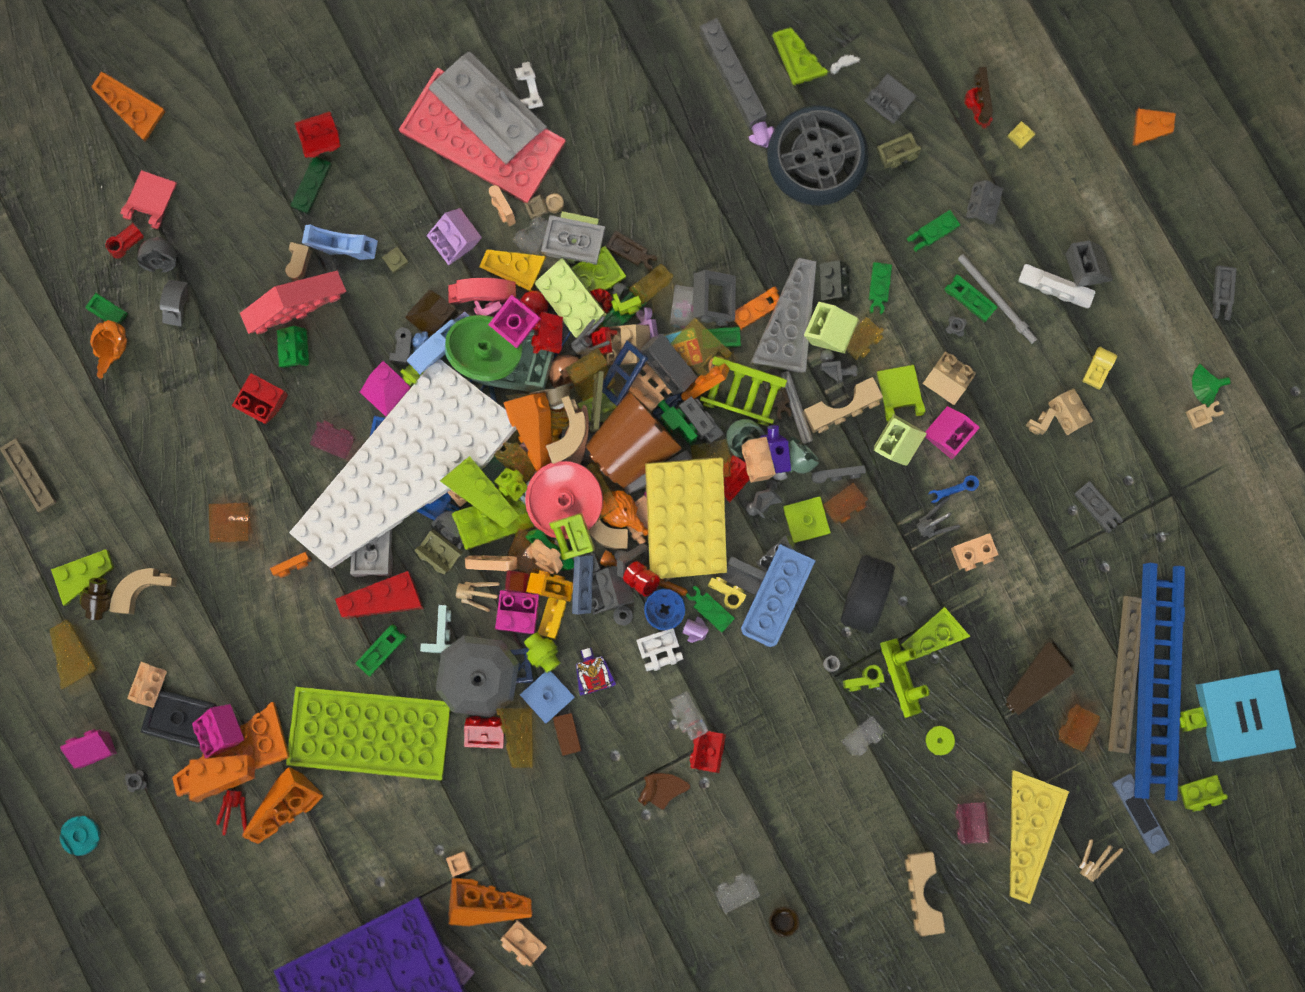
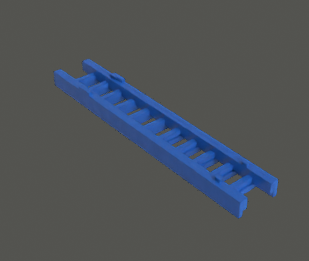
[1134,563,1185,801]

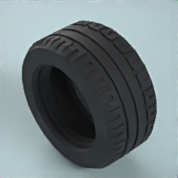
[841,555,895,633]

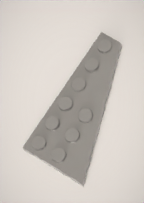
[750,258,816,373]

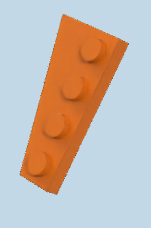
[91,72,166,141]

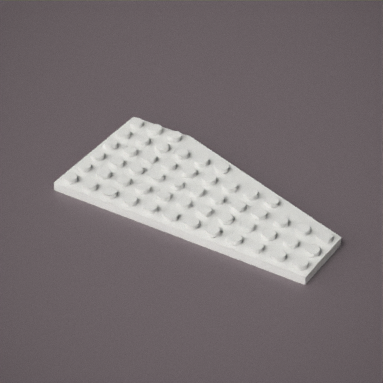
[289,359,516,568]

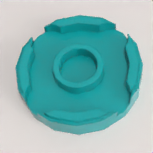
[60,816,100,855]

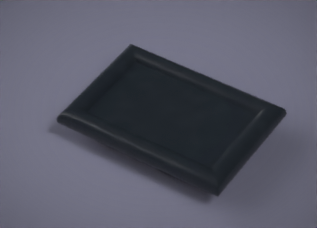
[140,689,217,748]

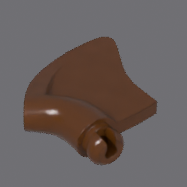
[638,773,690,810]

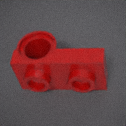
[965,88,993,129]

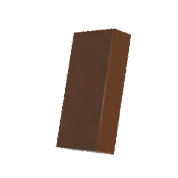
[553,713,581,756]

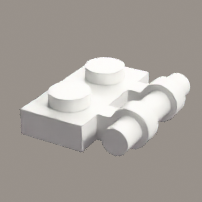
[636,628,683,671]

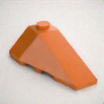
[504,393,552,472]
[242,767,323,844]
[449,878,532,926]

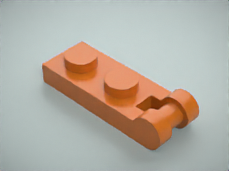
[735,286,780,330]
[681,363,730,401]

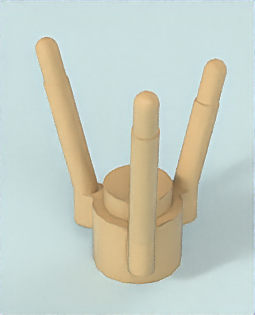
[456,582,500,612]
[1079,840,1123,882]

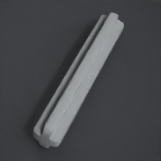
[780,371,813,444]

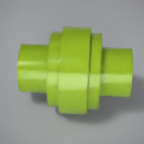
[524,632,561,673]

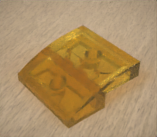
[691,439,731,477]

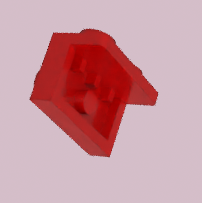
[531,312,563,354]
[690,729,726,773]

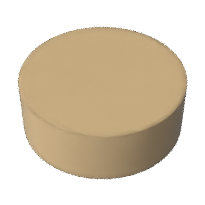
[545,193,564,213]

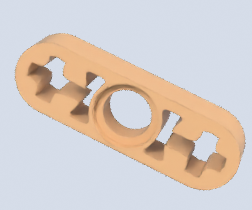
[465,555,518,571]

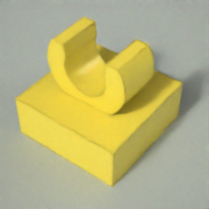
[1008,121,1035,149]

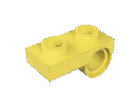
[1082,347,1117,389]
[708,577,746,610]

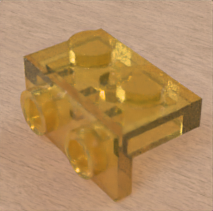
[846,317,884,360]

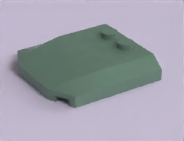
[471,329,554,392]

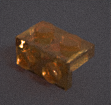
[1059,704,1101,753]

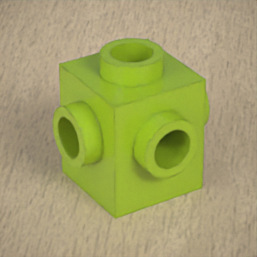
[494,468,528,502]

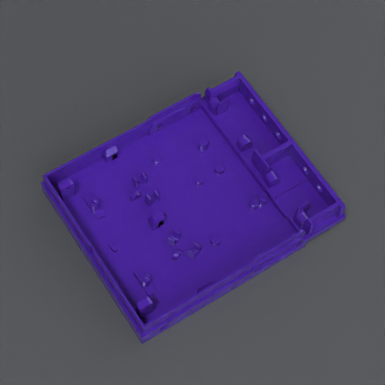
[274,897,467,992]

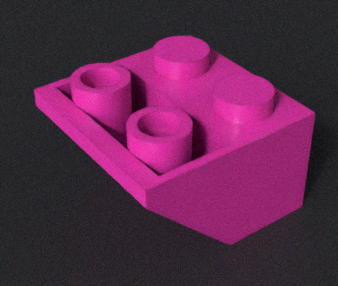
[925,406,980,460]
[495,590,539,635]
[192,704,244,759]
[60,729,117,769]

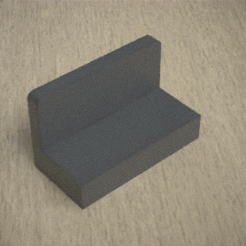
[721,557,766,595]

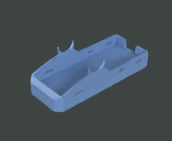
[741,544,816,647]

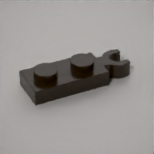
[606,231,657,270]
[762,368,791,421]

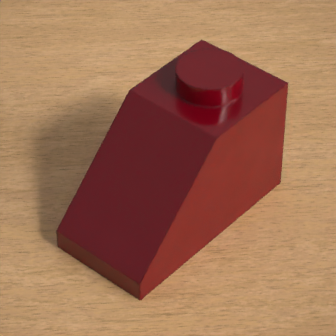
[505,570,531,594]

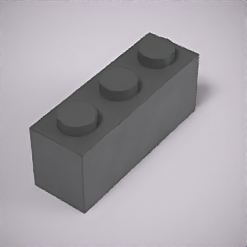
[640,334,697,395]

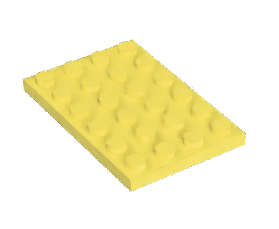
[645,457,727,580]

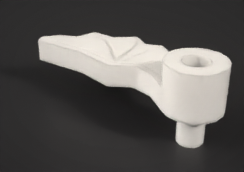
[831,55,860,74]

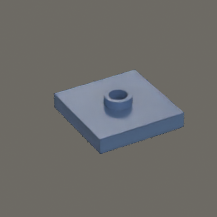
[520,672,575,724]

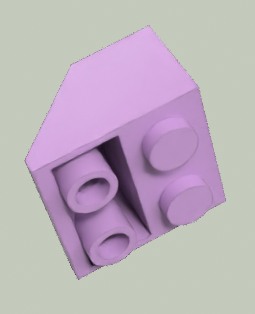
[427,208,482,265]

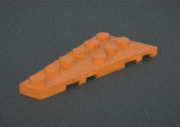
[172,702,290,797]

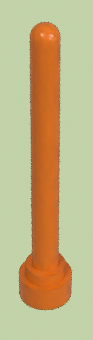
[600,550,687,596]

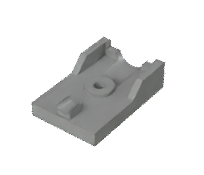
[541,215,606,265]
[350,529,393,577]

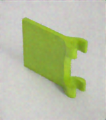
[877,365,925,422]

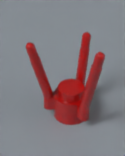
[216,790,247,835]

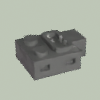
[679,396,723,446]

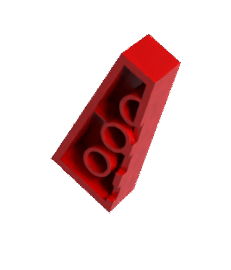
[335,571,424,619]

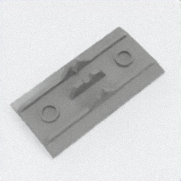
[429,52,547,165]

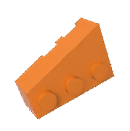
[189,755,255,803]

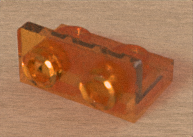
[823,483,868,524]

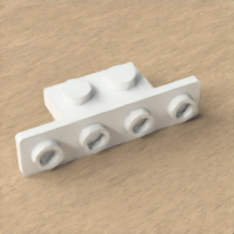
[1018,264,1095,309]

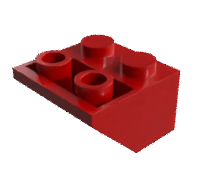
[232,373,288,425]

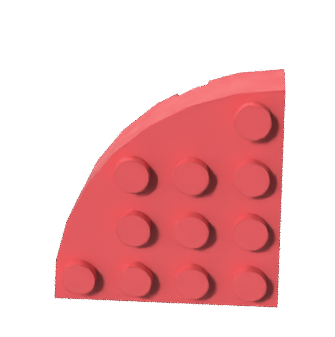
[240,270,346,335]

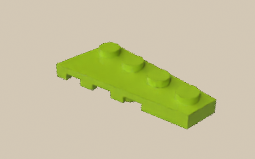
[439,456,519,528]

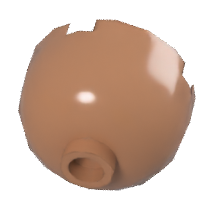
[548,355,587,389]

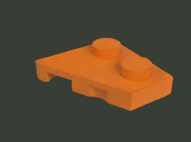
[1133,109,1175,146]

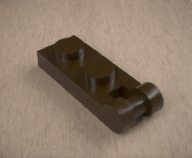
[973,66,993,124]

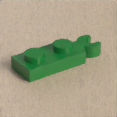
[868,262,892,315]
[686,586,735,633]

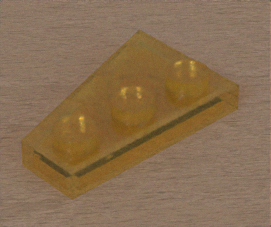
[49,619,97,690]
[496,708,532,768]

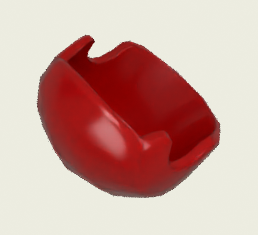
[520,290,549,316]

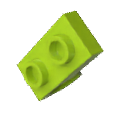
[843,665,885,692]

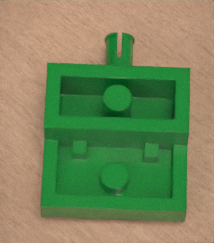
[658,400,698,447]

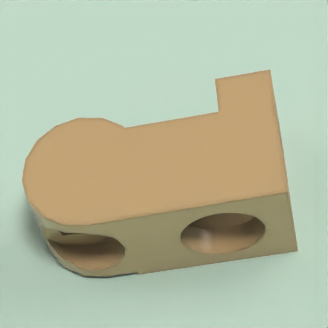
[285,242,312,281]

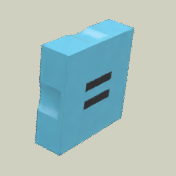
[1196,670,1296,762]

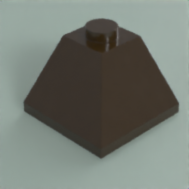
[405,289,458,338]

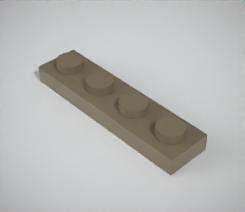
[0,438,57,513]

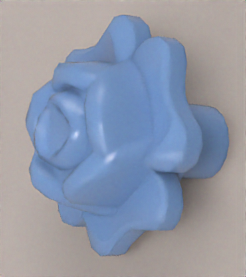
[412,331,428,352]

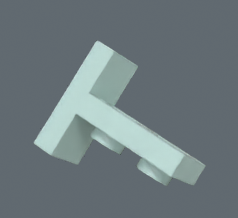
[421,605,451,653]

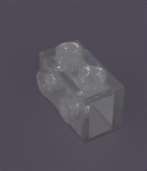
[670,691,709,741]
[840,716,885,757]

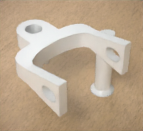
[515,61,543,109]

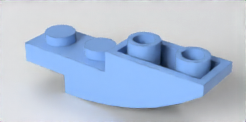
[407,312,469,374]

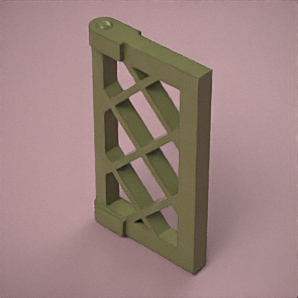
[589,371,604,433]

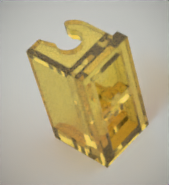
[629,264,674,304]
[494,442,536,481]

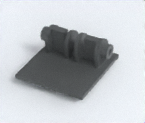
[864,74,917,124]

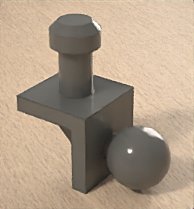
[820,350,858,384]
[746,480,782,518]

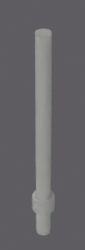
[958,254,1037,344]

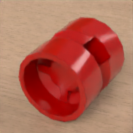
[623,561,660,597]

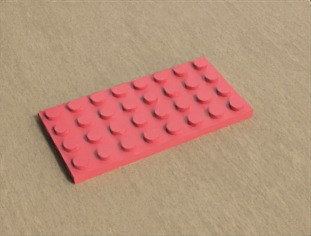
[399,68,566,203]

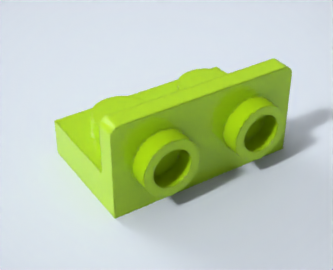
[1178,775,1228,812]

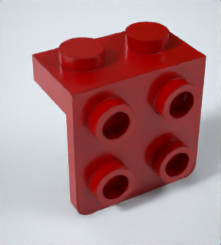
[295,112,341,158]

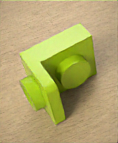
[400,364,426,386]
[1180,707,1207,731]

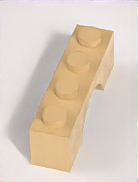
[803,377,883,433]
[905,852,945,936]

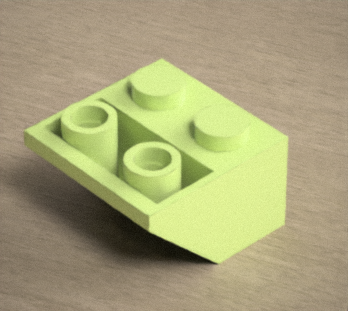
[804,302,859,353]
[874,414,927,466]

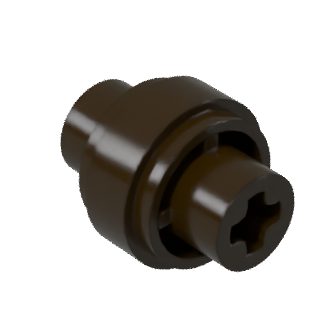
[80,578,112,620]

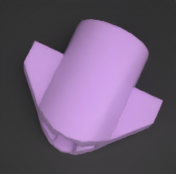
[749,122,774,147]
[683,617,708,643]

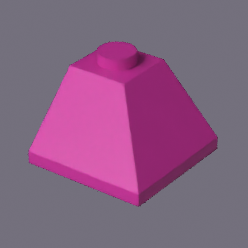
[488,295,541,348]
[360,361,411,417]

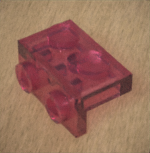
[956,802,990,844]

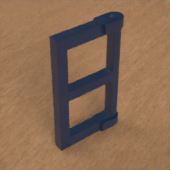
[602,340,649,406]

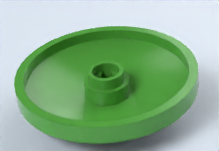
[445,315,522,381]

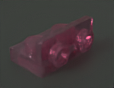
[310,421,355,460]

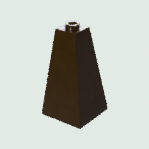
[1006,637,1075,715]

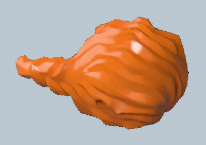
[90,320,127,379]
[601,490,648,536]

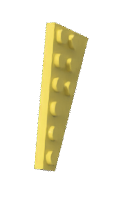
[1010,770,1069,904]

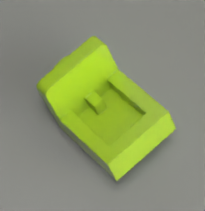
[611,294,642,316]

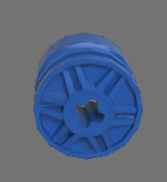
[644,589,685,630]

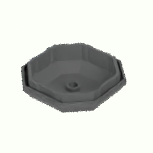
[436,635,519,717]

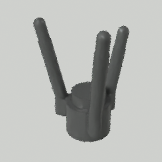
[571,316,610,355]
[916,496,960,538]

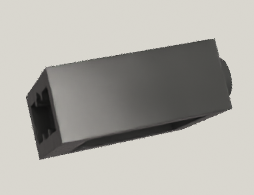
[693,270,736,326]

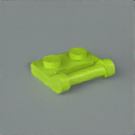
[549,513,595,560]

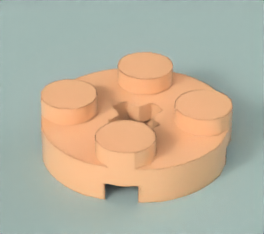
[526,539,563,574]

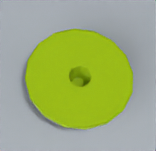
[926,726,955,755]

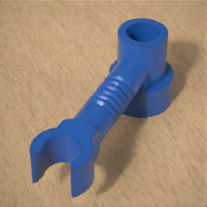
[928,475,979,503]

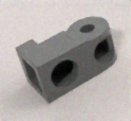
[389,328,413,366]

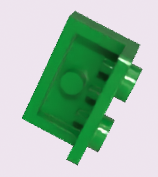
[277,326,309,368]

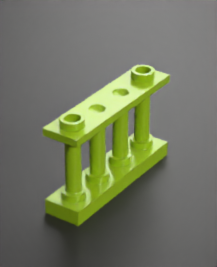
[700,356,787,426]

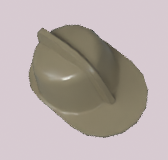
[529,383,573,409]

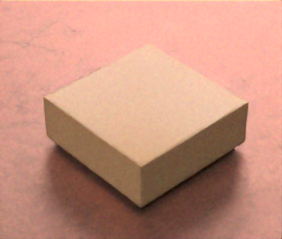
[446,851,472,877]

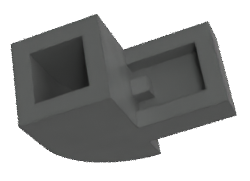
[160,280,188,326]

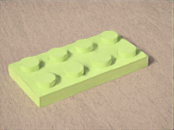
[534,258,607,338]

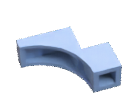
[302,225,378,260]

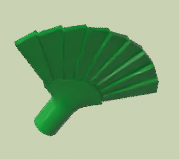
[1192,364,1231,407]

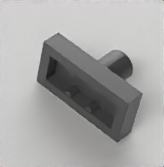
[615,544,648,578]

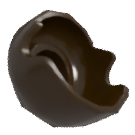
[769,907,799,937]

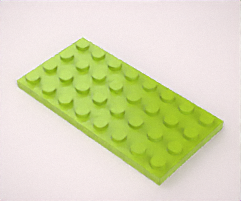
[286,687,450,780]

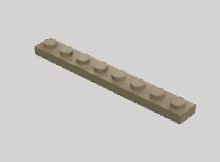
[1108,596,1142,754]

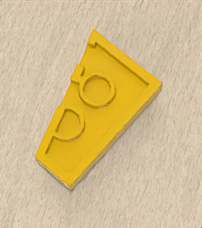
[479,250,547,291]

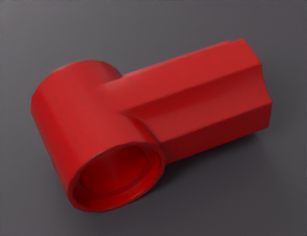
[105,223,144,258]

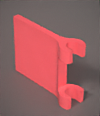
[121,171,177,230]

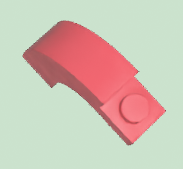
[448,278,516,305]

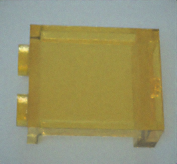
[565,348,615,401]

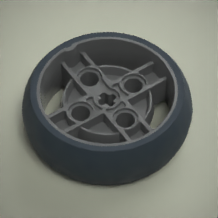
[767,106,868,206]

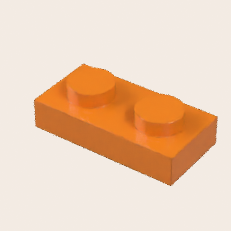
[270,552,312,578]

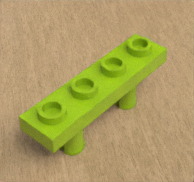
[880,638,929,718]

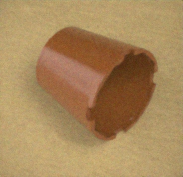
[585,391,682,488]

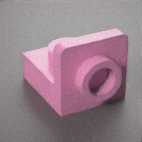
[473,300,502,317]

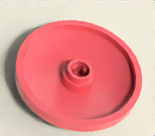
[525,461,603,539]

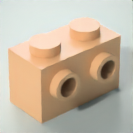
[742,437,775,483]
[951,533,998,571]

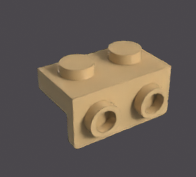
[1048,388,1093,435]

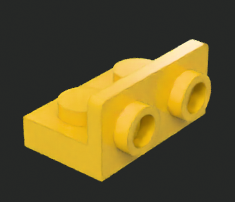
[538,598,567,640]

